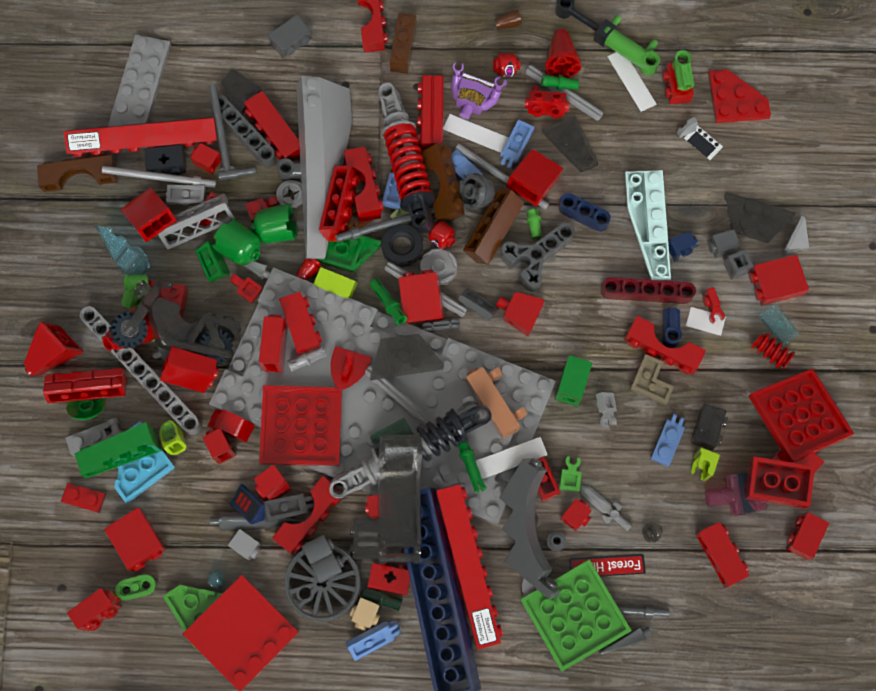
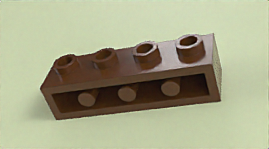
[463,189,524,265]

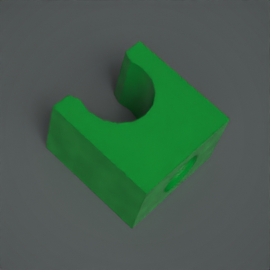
[555,355,593,407]

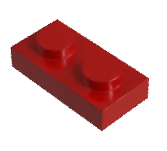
[60,483,106,513]

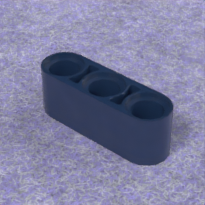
[558,193,611,232]

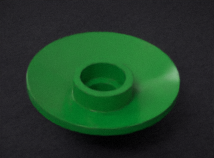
[66,398,106,420]

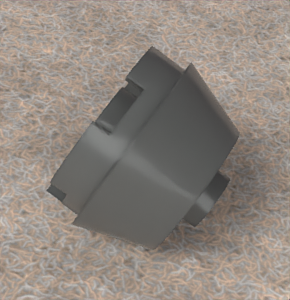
[459,173,495,211]

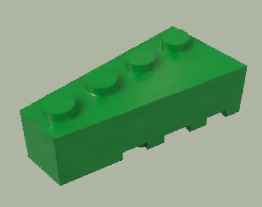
[74,422,161,479]

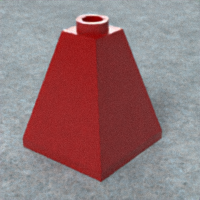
[23,322,84,377]

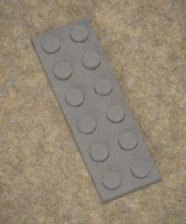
[108,35,171,126]

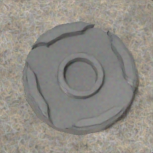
[420,248,458,286]

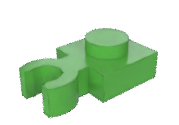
[559,456,582,492]

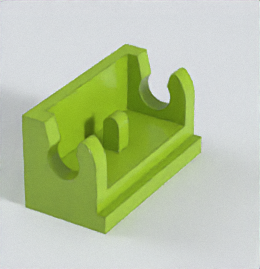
[313,267,358,299]
[691,448,720,481]

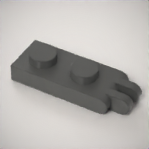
[263,494,314,523]

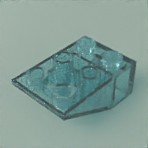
[95,224,151,275]

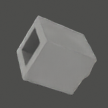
[228,529,261,561]

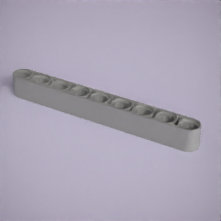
[80,306,202,435]

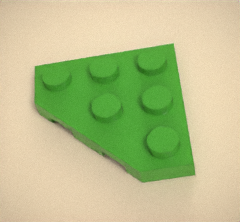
[163,585,223,648]

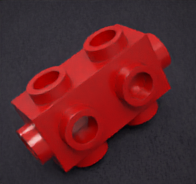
[525,86,570,119]

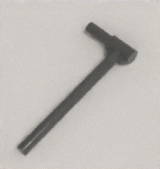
[209,84,256,181]

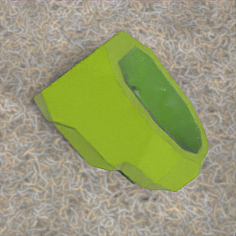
[159,420,187,455]

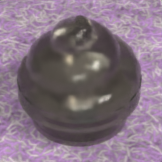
[642,523,663,543]

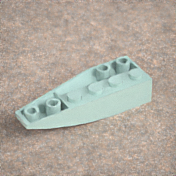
[625,170,671,281]

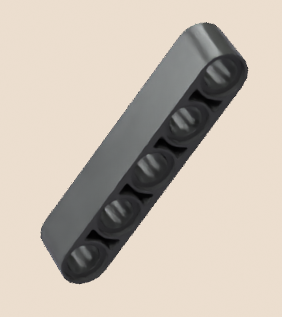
[211,94,276,168]

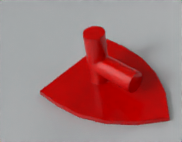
[330,346,372,391]

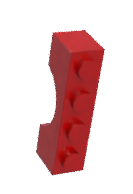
[357,0,388,53]
[344,146,384,223]
[625,316,706,375]
[272,476,342,555]

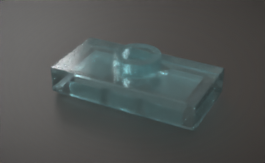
[759,305,799,346]

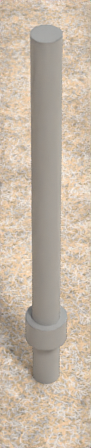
[455,143,549,210]
[102,166,216,188]

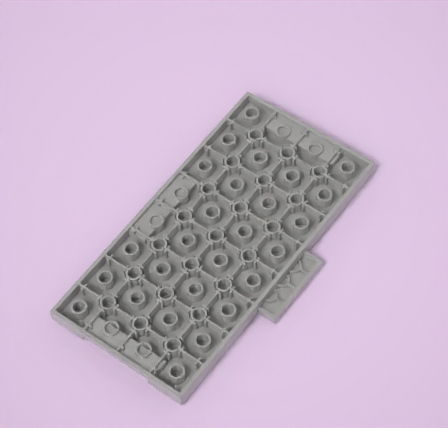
[209,268,556,526]

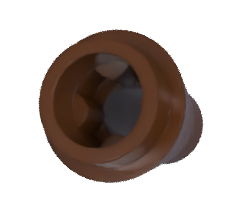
[494,10,522,30]

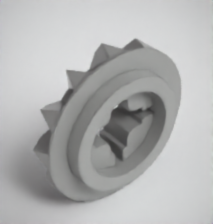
[276,180,303,209]

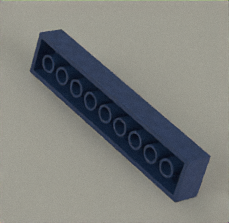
[393,488,481,691]

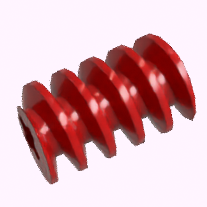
[750,332,795,370]

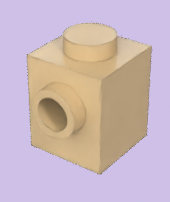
[350,598,380,631]

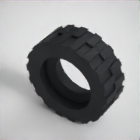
[381,224,423,267]

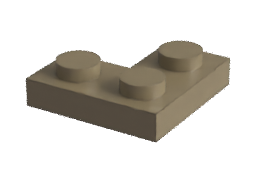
[630,354,674,405]

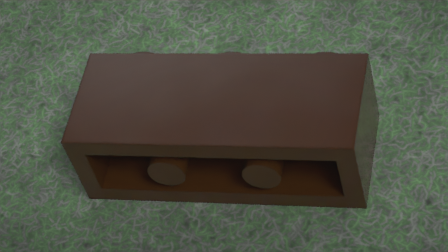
[390,12,417,74]

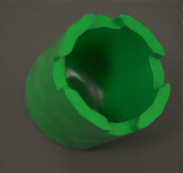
[251,203,297,244]
[212,218,261,266]

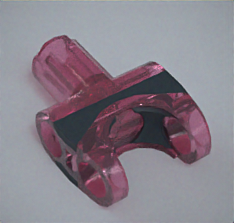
[705,473,768,516]

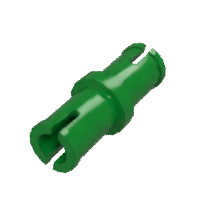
[541,74,579,90]

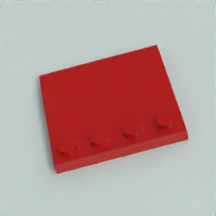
[748,368,854,463]
[259,385,342,466]
[182,575,299,691]

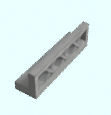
[158,194,235,250]

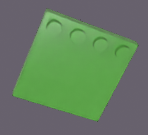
[520,559,632,672]

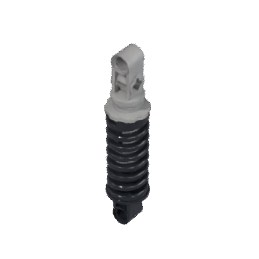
[329,404,492,498]

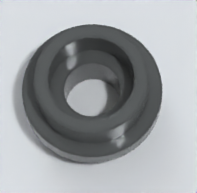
[546,531,567,551]

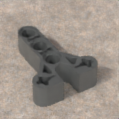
[501,223,575,292]

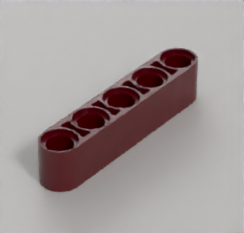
[601,277,696,304]

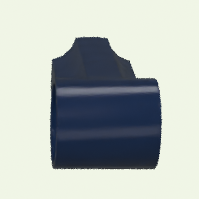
[662,307,682,348]

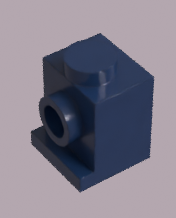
[668,231,698,262]

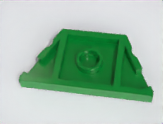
[317,235,381,273]

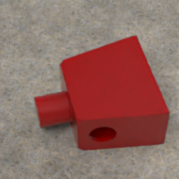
[496,292,545,337]

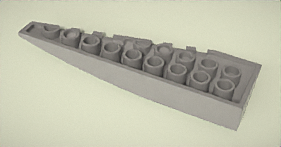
[296,76,352,259]

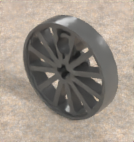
[285,545,361,622]

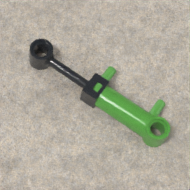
[555,0,660,76]

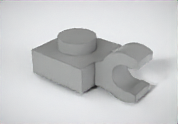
[596,392,617,428]

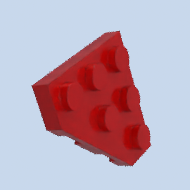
[708,69,771,123]

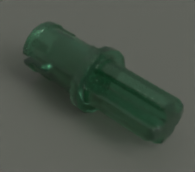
[362,588,403,611]

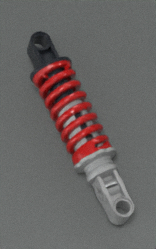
[379,82,435,233]

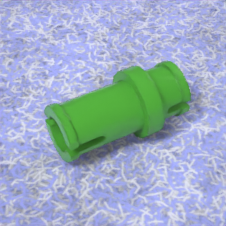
[526,209,543,239]

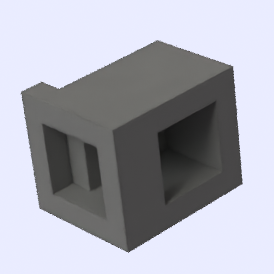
[724,250,754,280]

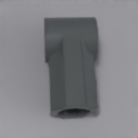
[277,158,301,181]

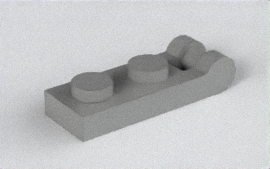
[66,418,122,457]

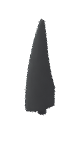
[210,511,300,531]

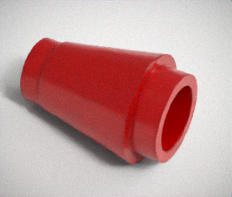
[295,258,321,281]

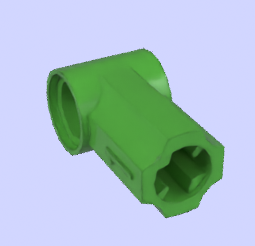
[672,50,694,91]
[121,274,148,310]

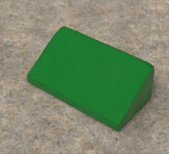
[195,241,230,283]

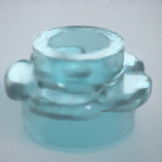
[207,570,226,589]

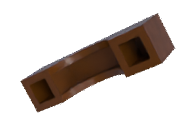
[421,143,465,223]
[37,154,118,192]

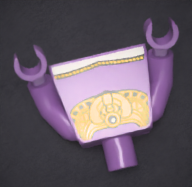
[451,62,507,119]

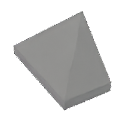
[782,216,809,255]

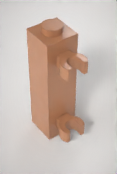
[466,367,528,440]

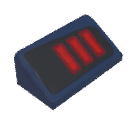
[230,484,265,524]

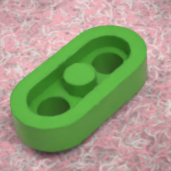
[115,574,157,601]

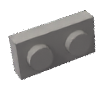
[166,185,206,205]

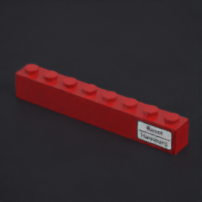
[63,117,218,157]
[435,483,503,650]

